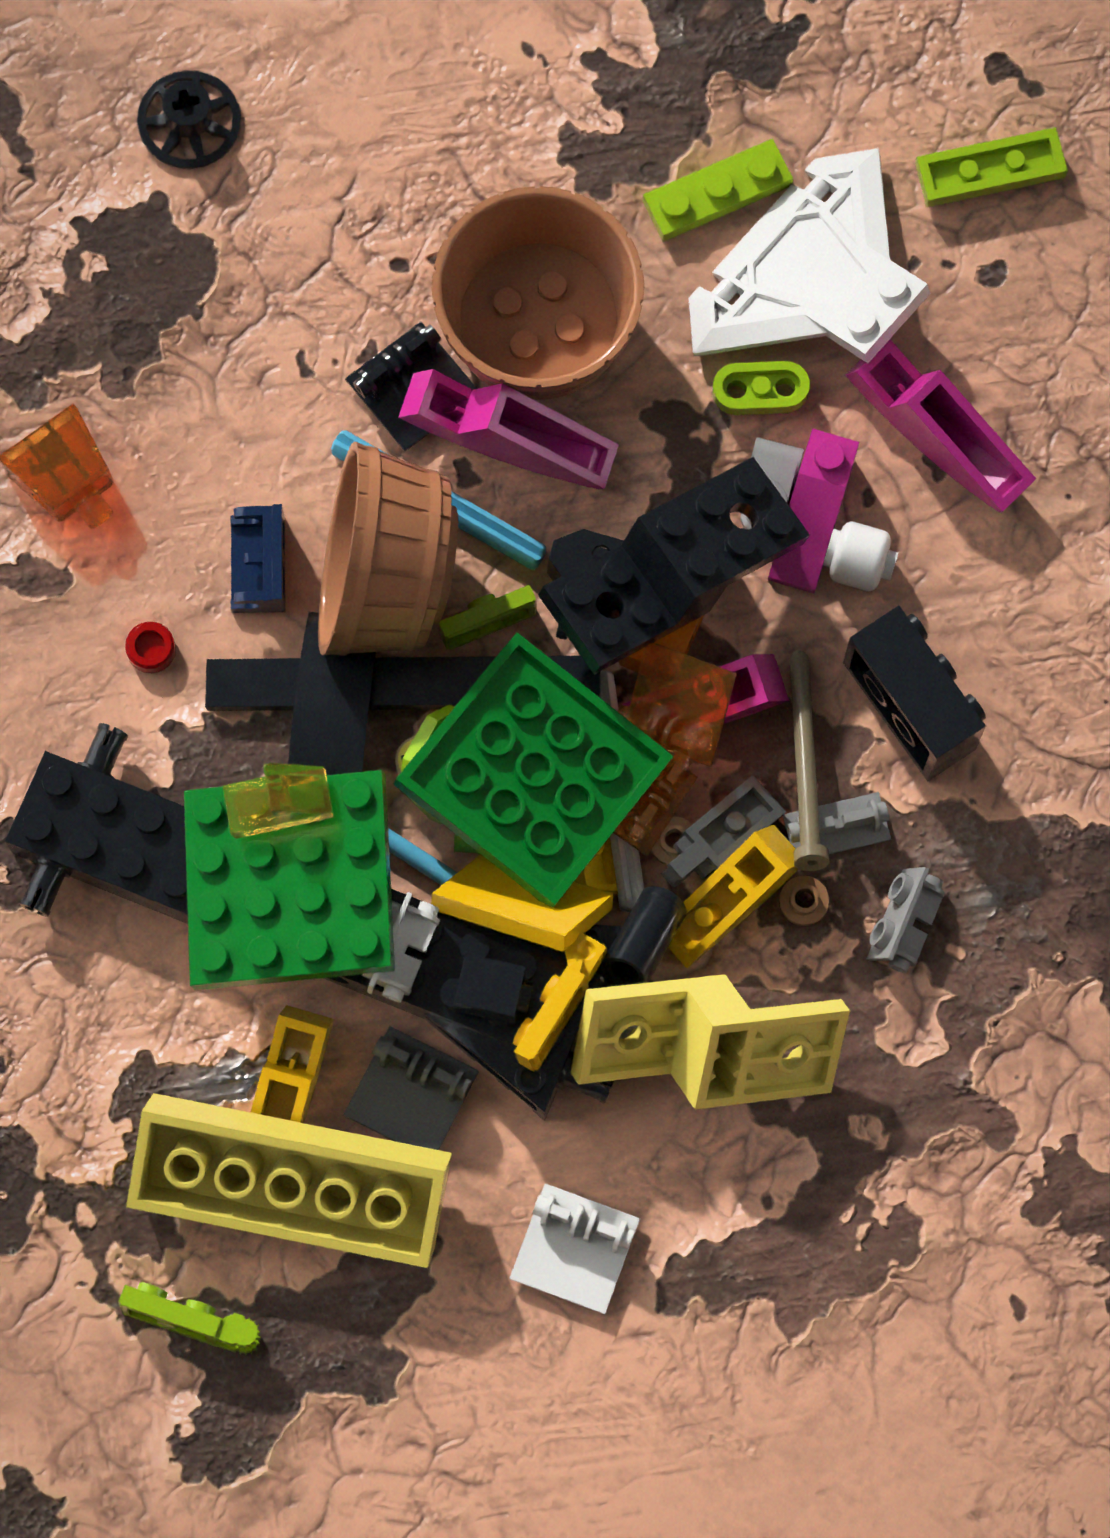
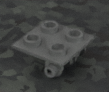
[343,1026,479,1150]

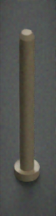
[789,650,829,871]

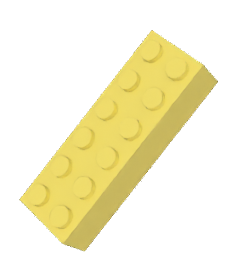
[126,1093,452,1268]

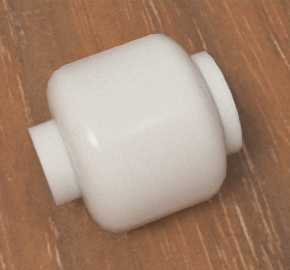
[823,521,899,592]

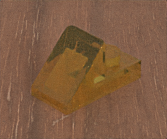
[223,763,333,839]

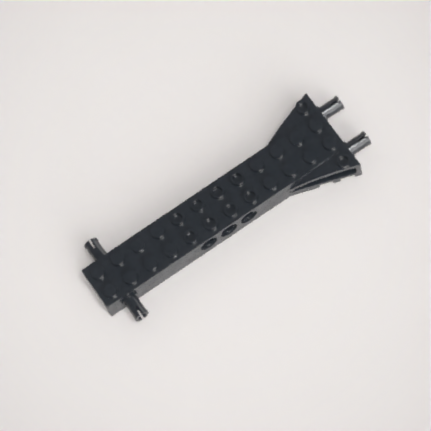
[5,723,654,1121]

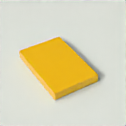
[431,854,613,952]

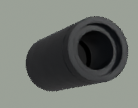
[600,886,687,986]

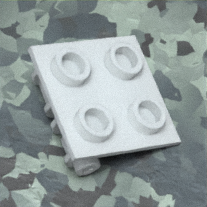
[509,1183,640,1314]

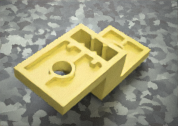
[571,974,850,1110]

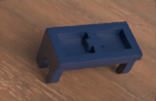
[231,504,285,613]

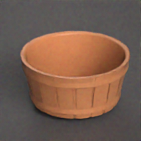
[431,186,644,400]
[318,441,458,656]

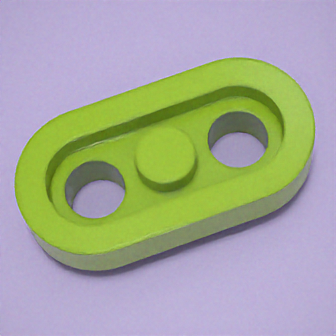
[712,361,810,415]

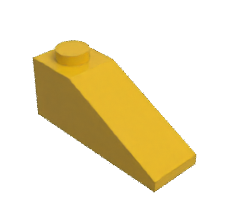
[668,824,798,968]

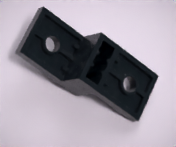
[538,457,810,675]

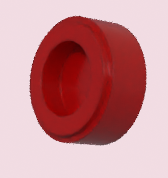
[125,622,176,673]

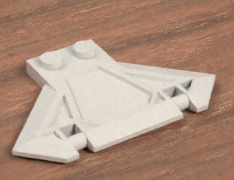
[689,148,930,363]

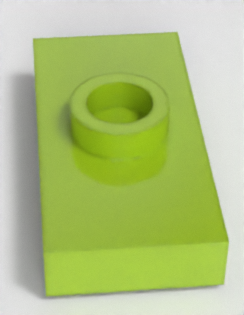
[439,585,537,650]

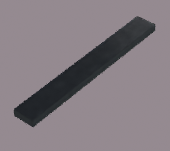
[205,656,601,711]

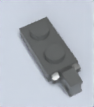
[661,775,786,888]

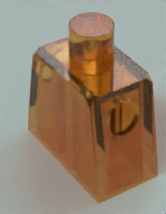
[0,403,114,529]

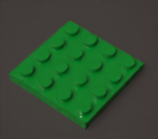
[393,632,673,907]
[184,770,395,991]

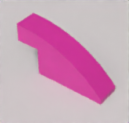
[845,339,1036,513]
[398,369,619,490]

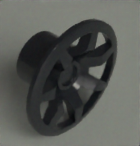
[137,70,241,169]

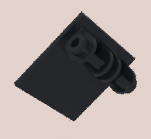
[345,321,477,452]

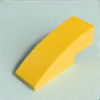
[250,1005,334,1123]

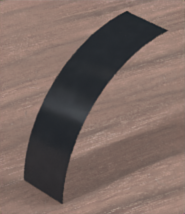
[287,612,376,780]

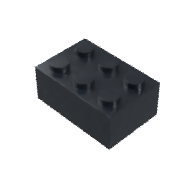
[843,605,986,781]

